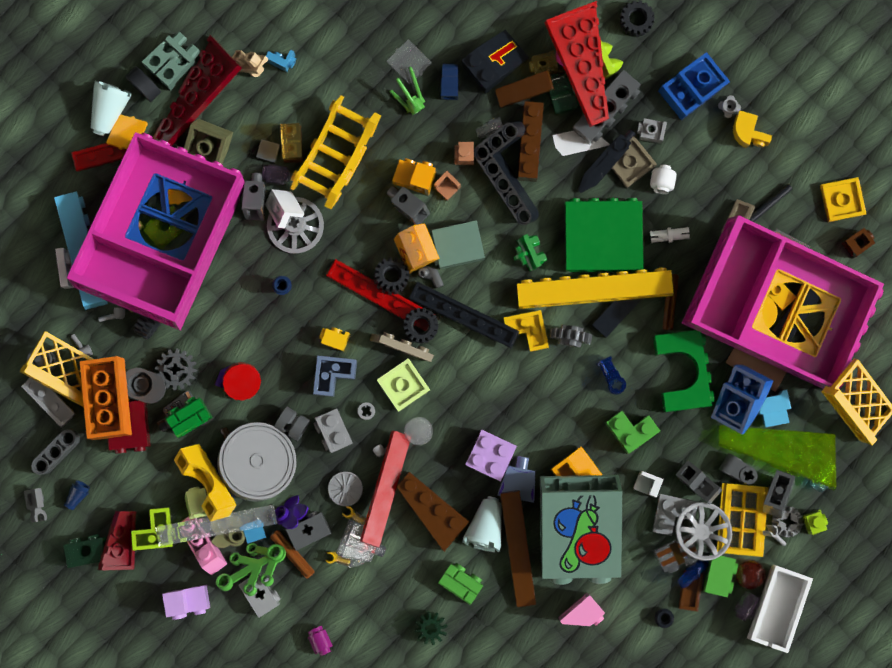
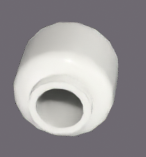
[650,165,676,194]

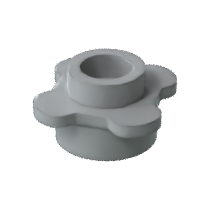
[718,95,741,118]

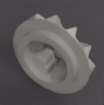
[772,506,803,537]

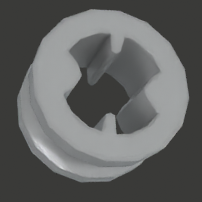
[358,402,375,420]

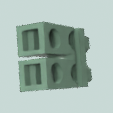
[142,32,200,91]

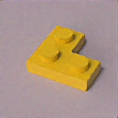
[504,310,549,352]

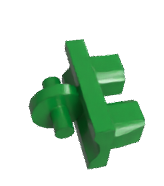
[513,234,547,272]

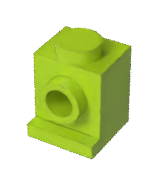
[803,510,828,535]

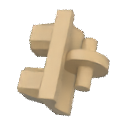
[232,50,268,77]

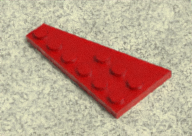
[544,1,609,127]

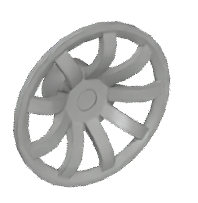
[267,197,324,254]
[676,502,732,561]

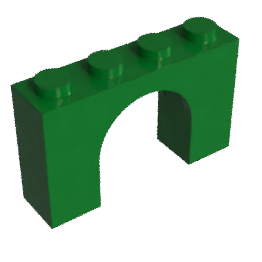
[653,330,714,413]

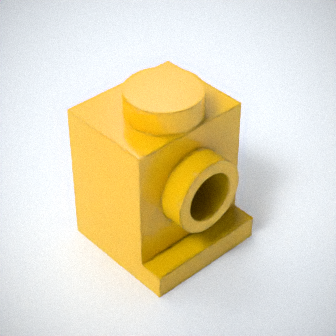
[319,327,350,352]

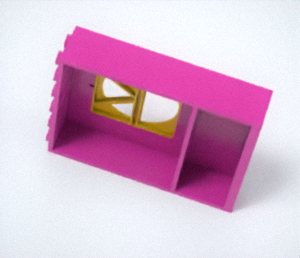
[682,215,884,389]

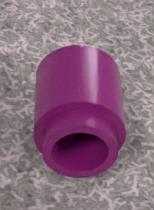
[308,626,333,657]

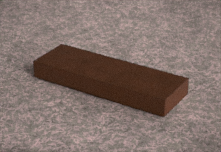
[495,71,554,108]

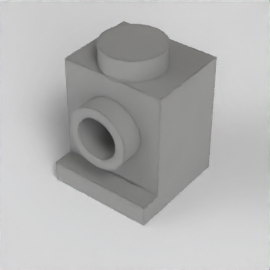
[637,118,667,144]

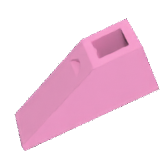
[177,516,227,575]

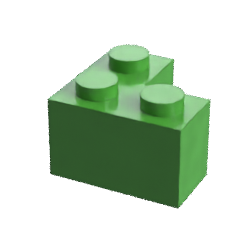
[605,411,660,454]

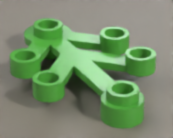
[216,543,286,596]

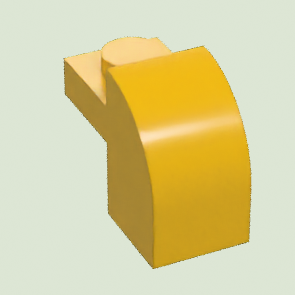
[733,111,772,148]

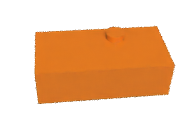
[80,356,132,440]

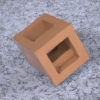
[455,142,474,165]

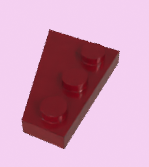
[97,511,136,570]

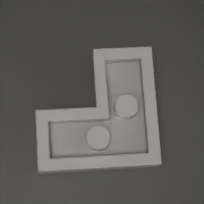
[652,494,698,536]

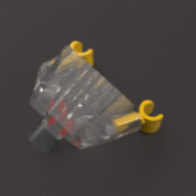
[326,506,386,568]

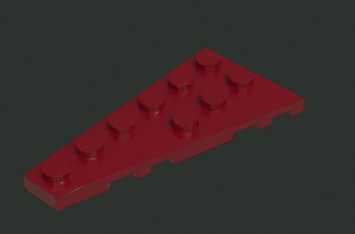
[152,35,242,146]

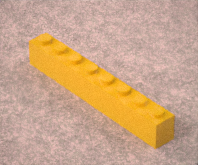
[517,268,673,309]

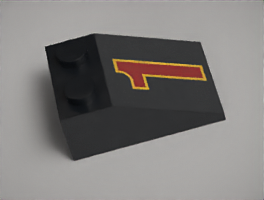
[462,29,529,94]

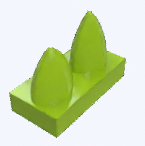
[601,41,623,80]

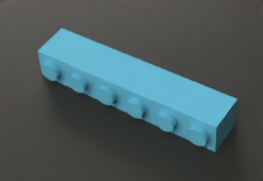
[54,192,108,310]

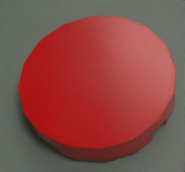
[222,362,261,401]

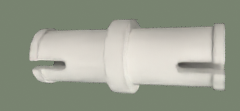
[650,227,690,243]

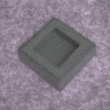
[256,139,280,163]

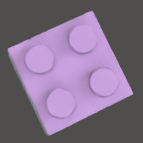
[466,430,517,481]

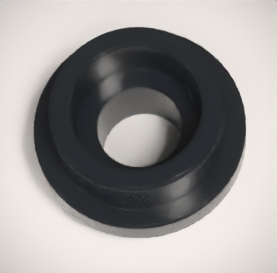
[654,608,674,628]

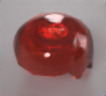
[736,559,766,590]

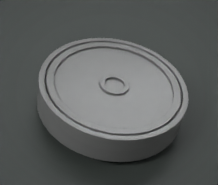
[217,422,296,502]

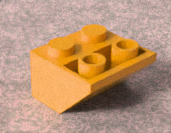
[551,446,602,476]

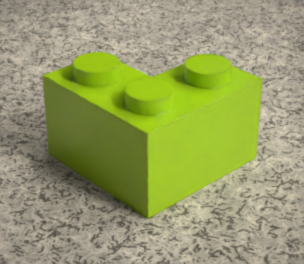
[131,508,173,551]

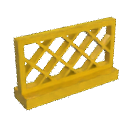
[20,331,93,408]
[821,358,892,446]

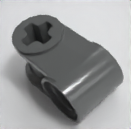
[718,453,758,485]

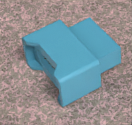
[757,390,791,428]

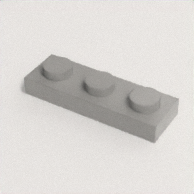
[22,378,76,428]

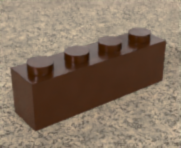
[518,101,544,182]

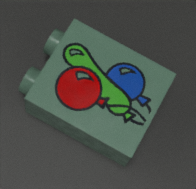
[540,475,622,585]

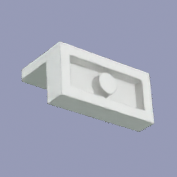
[265,189,304,228]

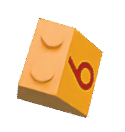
[394,224,440,274]

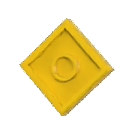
[820,177,866,222]

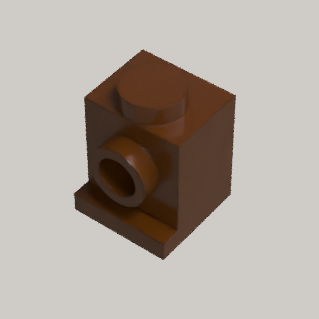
[842,228,875,258]

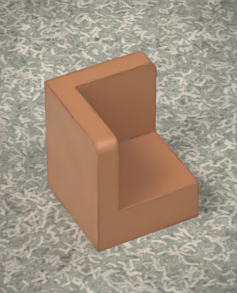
[434,171,461,201]

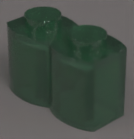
[548,71,579,115]

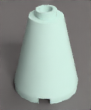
[91,81,132,136]
[462,496,502,552]

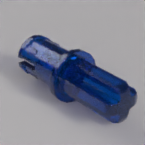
[678,560,709,588]

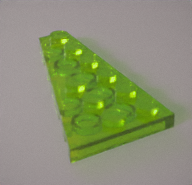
[718,425,836,491]

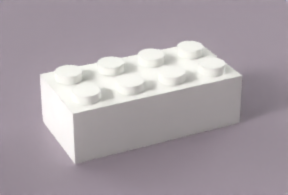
[747,564,813,653]

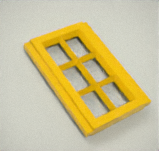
[717,483,769,557]

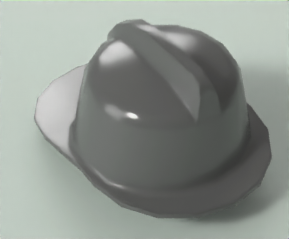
[126,368,166,404]

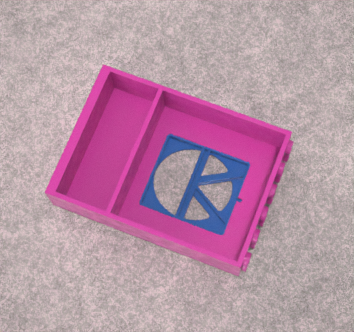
[67,132,245,330]

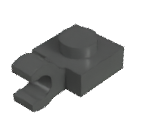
[24,488,47,523]

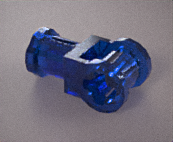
[596,356,626,395]

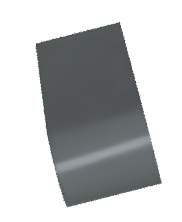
[31,429,80,475]

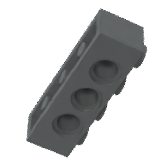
[573,70,641,145]

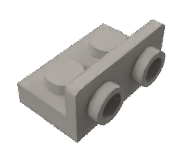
[314,408,353,453]

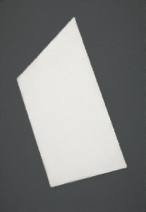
[553,131,610,156]

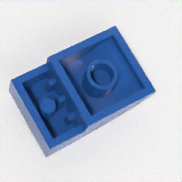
[658,52,730,120]
[711,364,774,434]

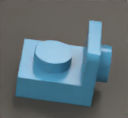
[266,50,296,72]

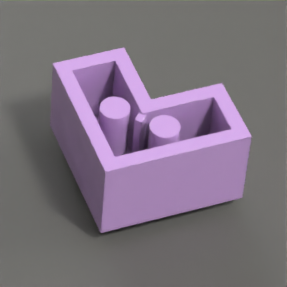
[162,585,210,620]

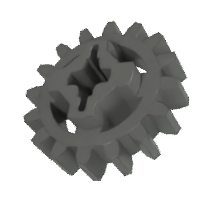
[550,325,592,348]
[155,349,198,391]

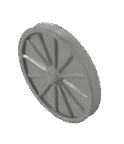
[328,472,363,506]

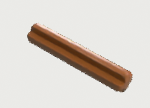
[270,530,315,578]

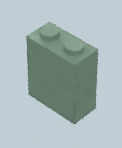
[430,220,485,270]

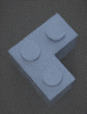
[313,356,357,397]

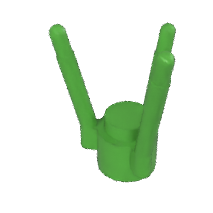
[390,67,426,115]

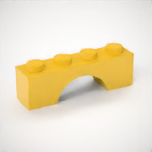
[174,444,236,522]

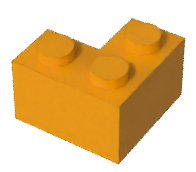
[392,158,436,196]

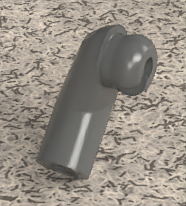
[418,266,444,289]

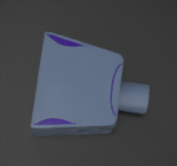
[497,456,535,503]

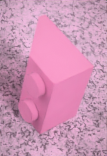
[558,593,605,626]

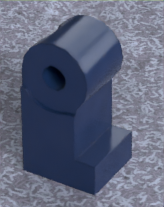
[441,64,458,100]

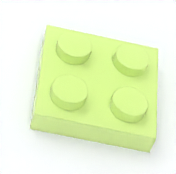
[377,358,430,412]

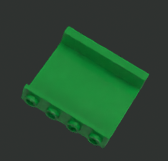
[564,198,643,272]

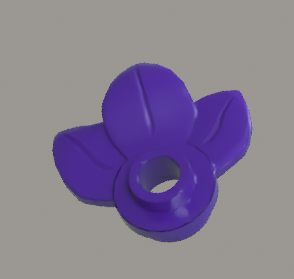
[273,495,309,529]

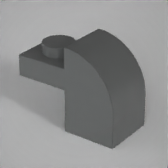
[676,461,722,505]

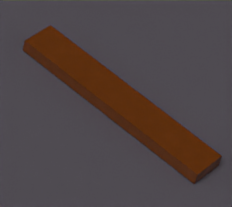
[500,490,536,607]

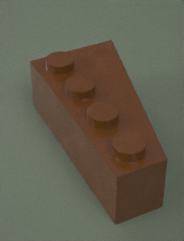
[397,472,469,552]

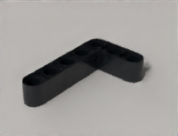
[474,121,539,225]

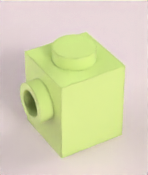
[185,487,207,519]

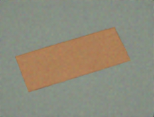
[726,348,787,392]

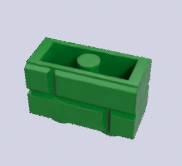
[166,397,213,438]

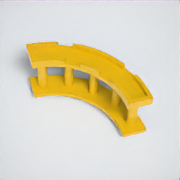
[290,95,381,209]

